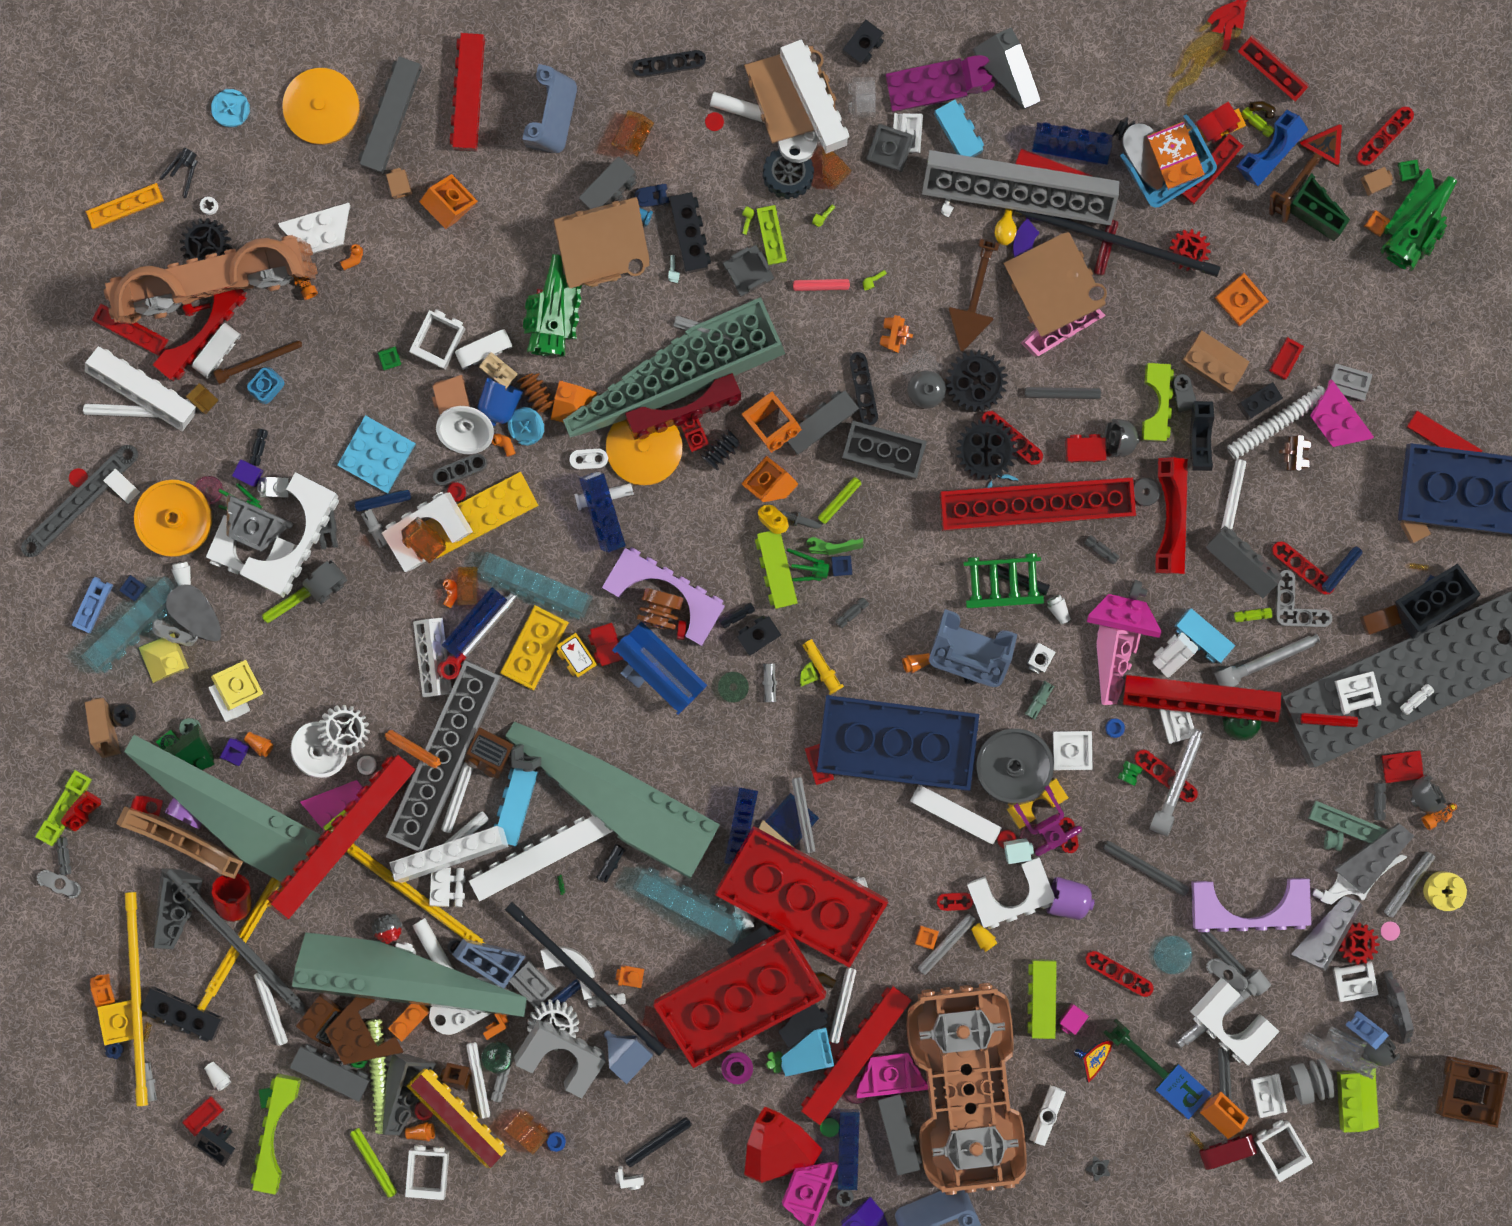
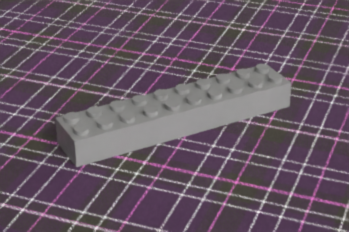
[922,150,1119,225]
[386,660,502,852]

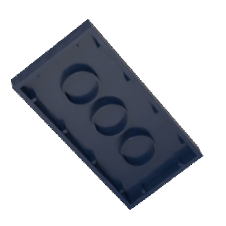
[1398,443,1512,535]
[817,695,980,791]

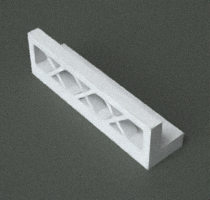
[413,618,452,697]

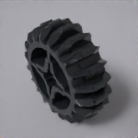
[180,218,232,261]

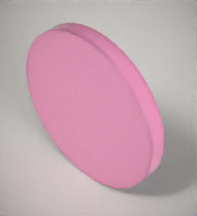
[1381,922,1400,941]

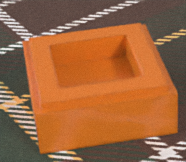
[1364,210,1391,237]
[915,925,939,950]

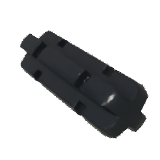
[249,428,268,466]
[719,603,755,628]

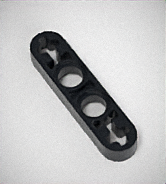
[632,50,706,78]
[850,352,878,426]

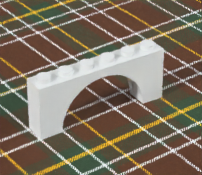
[240,472,339,598]

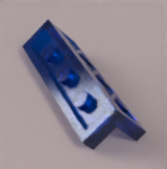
[442,587,507,658]

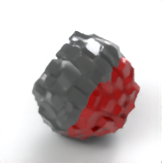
[372,914,402,944]

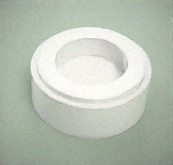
[357,756,377,775]

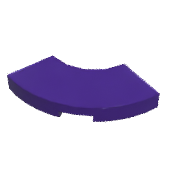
[1013,218,1039,258]

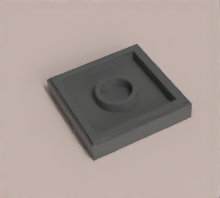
[866,124,915,172]

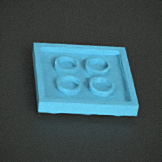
[337,415,416,493]

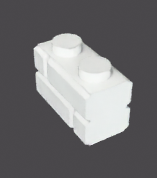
[1152,633,1198,677]

